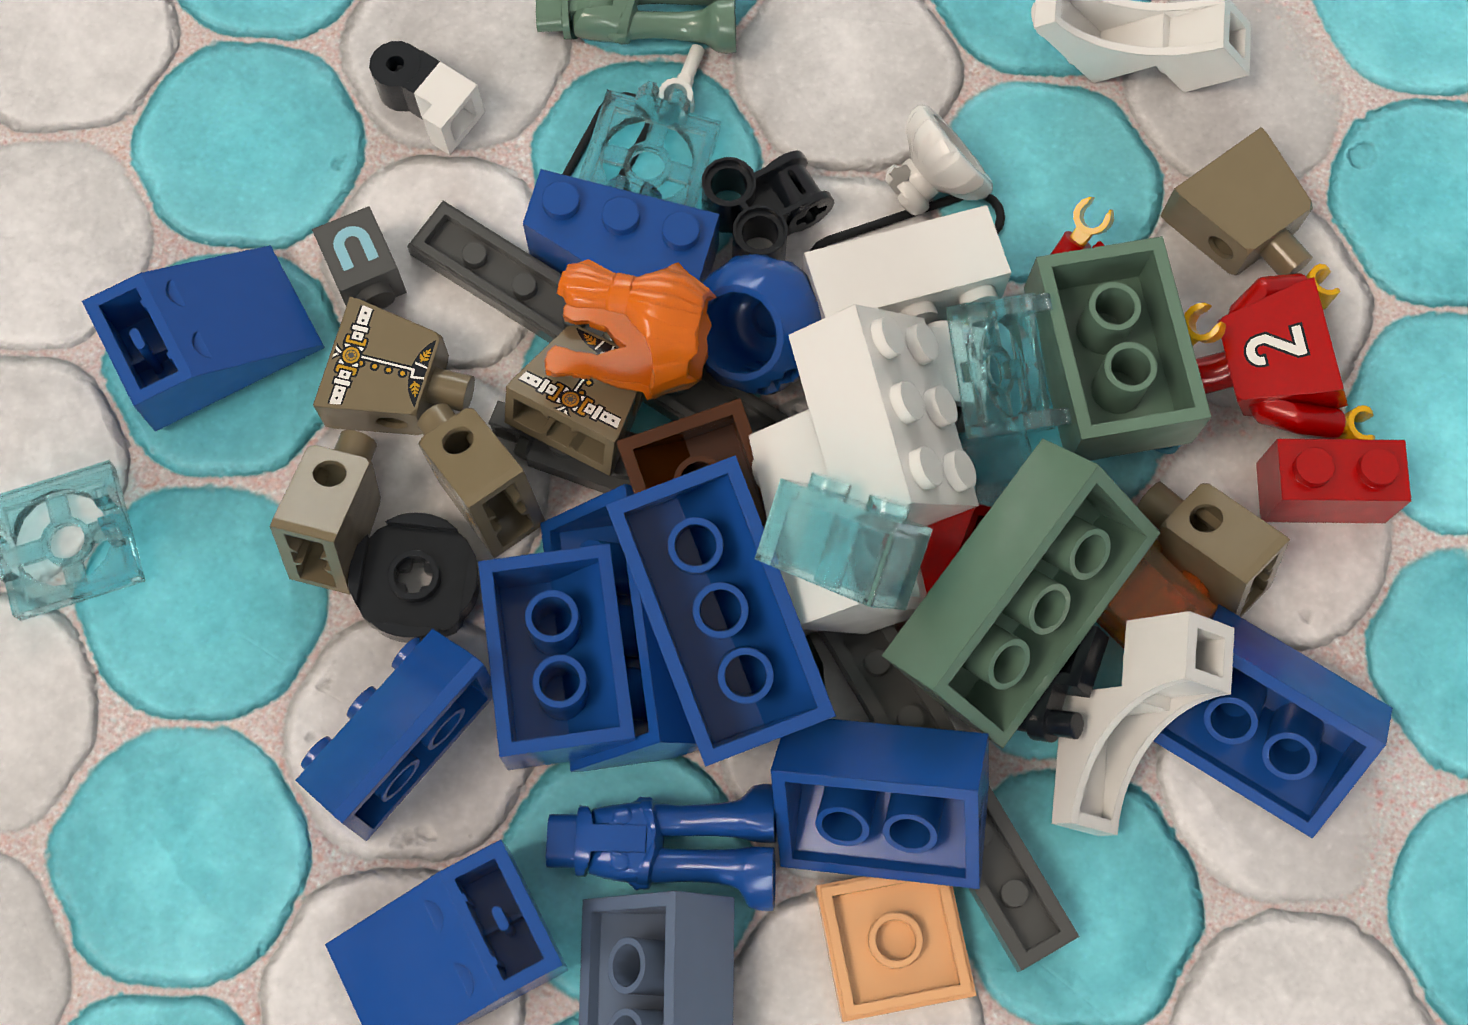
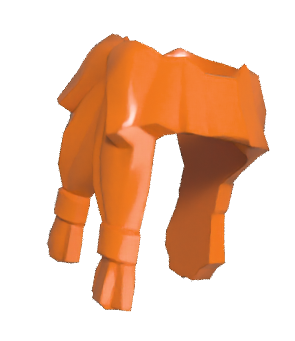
[544,259,716,400]

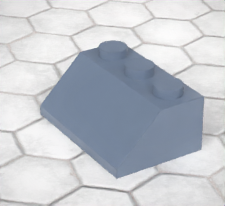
[579,891,734,1025]

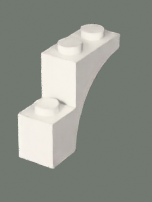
[1031,0,1251,92]
[1051,611,1235,836]

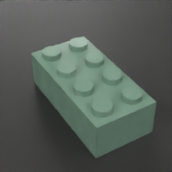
[882,438,1160,748]

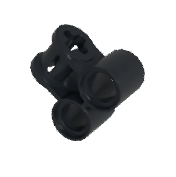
[701,150,835,261]

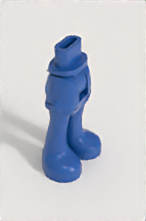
[546,784,777,911]

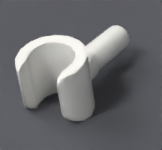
[658,44,705,119]

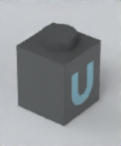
[312,206,407,309]

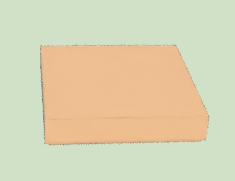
[815,876,977,1022]

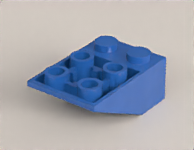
[82,245,325,432]
[325,840,568,1025]

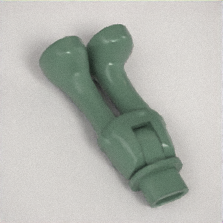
[536,0,737,54]

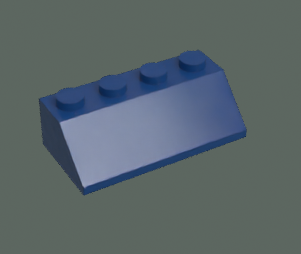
[606,455,836,767]
[540,484,699,772]

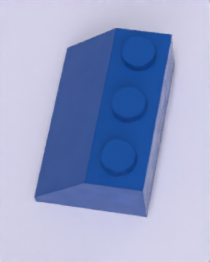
[478,543,636,770]
[1153,604,1393,839]
[295,629,493,841]
[771,719,989,889]

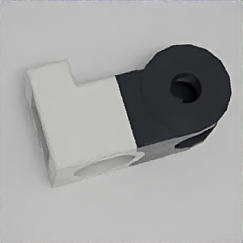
[369,41,485,155]

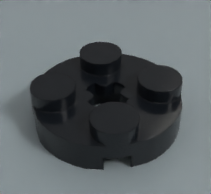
[348,513,480,643]

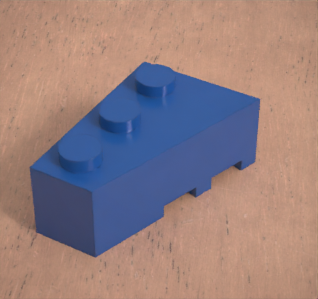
[523,169,719,283]

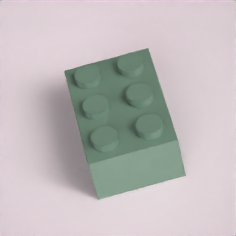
[1024,236,1212,461]

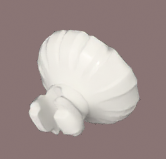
[885,104,993,216]

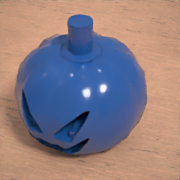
[703,254,822,396]

